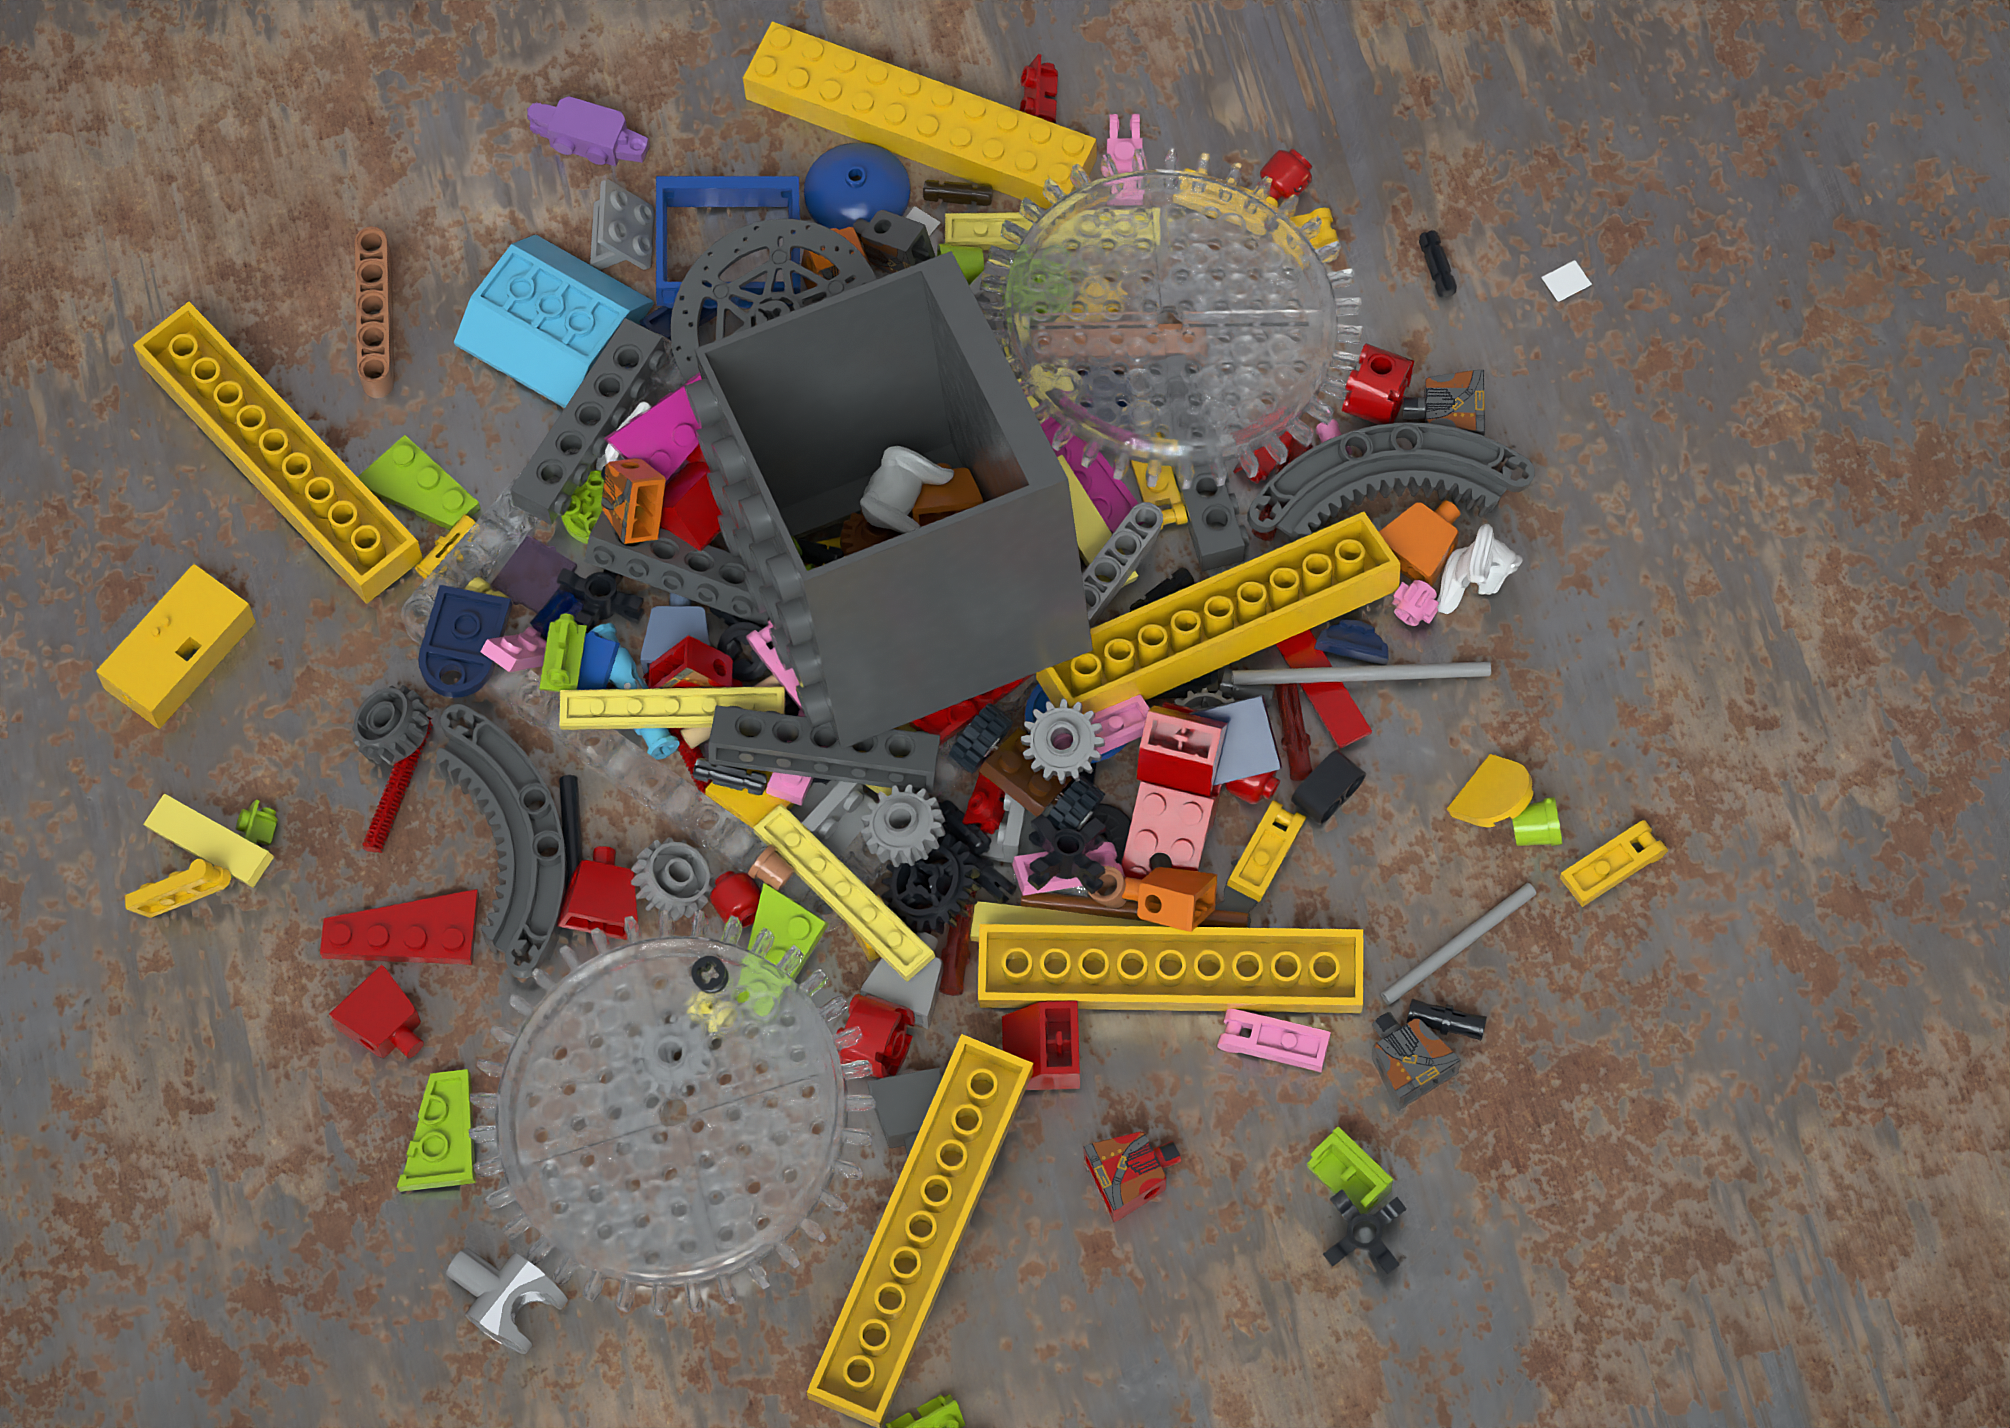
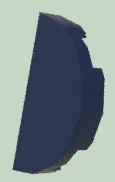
[1314,619,1389,665]

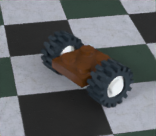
[948,703,1105,831]

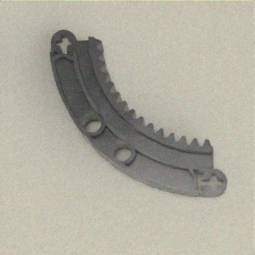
[1247,422,1535,542]
[436,704,568,978]

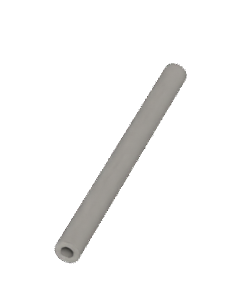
[1380,882,1537,1005]

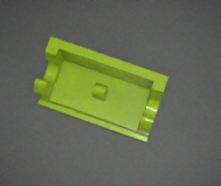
[1307,1126,1393,1214]

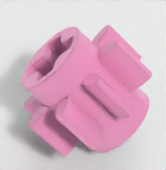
[1392,580,1439,626]

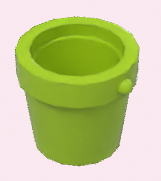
[936,243,984,285]
[1512,797,1563,846]

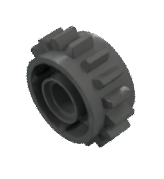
[352,685,430,764]

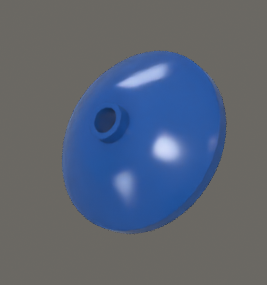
[804,142,910,230]

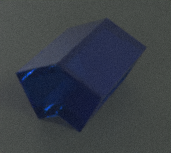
[530,589,584,641]

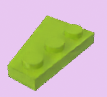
[357,435,481,530]
[735,883,829,1021]
[397,1069,476,1192]

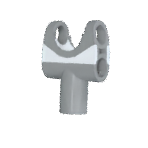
[447,1247,568,1354]

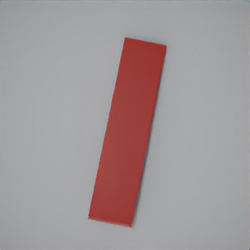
[1275,629,1372,749]

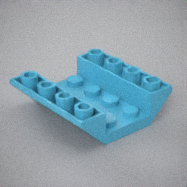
[454,235,654,408]

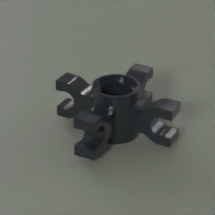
[557,568,644,633]
[1027,814,1106,894]
[1323,1190,1407,1274]

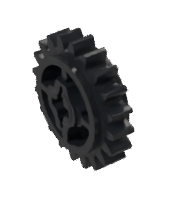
[881,834,982,935]

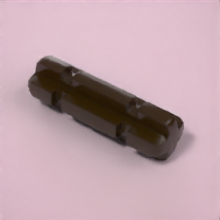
[923,180,993,206]

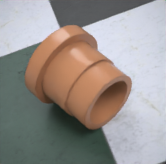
[748,844,795,891]
[1088,866,1127,909]

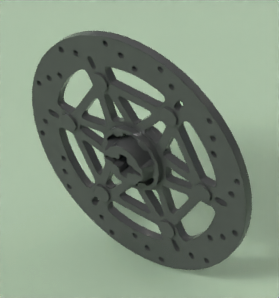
[671,219,877,383]

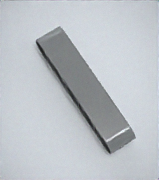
[1082,502,1163,629]

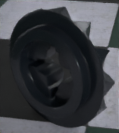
[717,622,774,681]

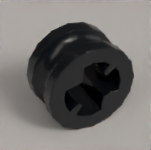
[691,956,729,994]

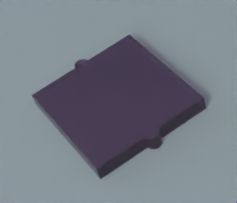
[491,535,578,616]

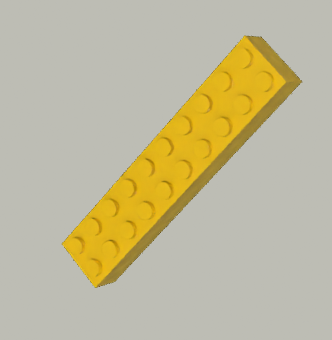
[743,21,1097,212]
[133,302,423,604]
[1036,512,1401,715]
[978,924,1363,1013]
[807,1034,1033,1428]

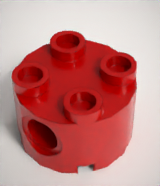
[1342,343,1415,425]
[833,994,915,1079]

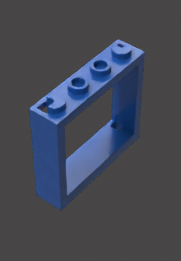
[656,176,801,309]

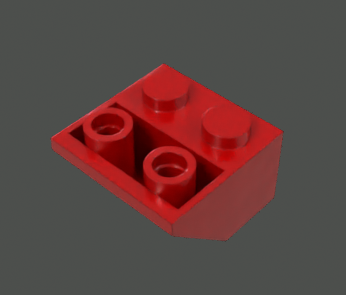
[1136,705,1228,797]
[1002,1001,1080,1090]

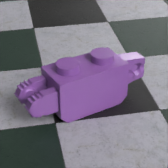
[527,96,650,166]

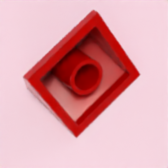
[660,461,721,551]

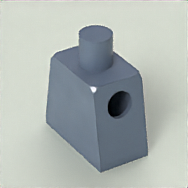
[640,592,711,675]

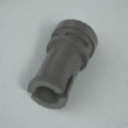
[1219,668,1276,708]

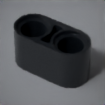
[1291,750,1366,825]

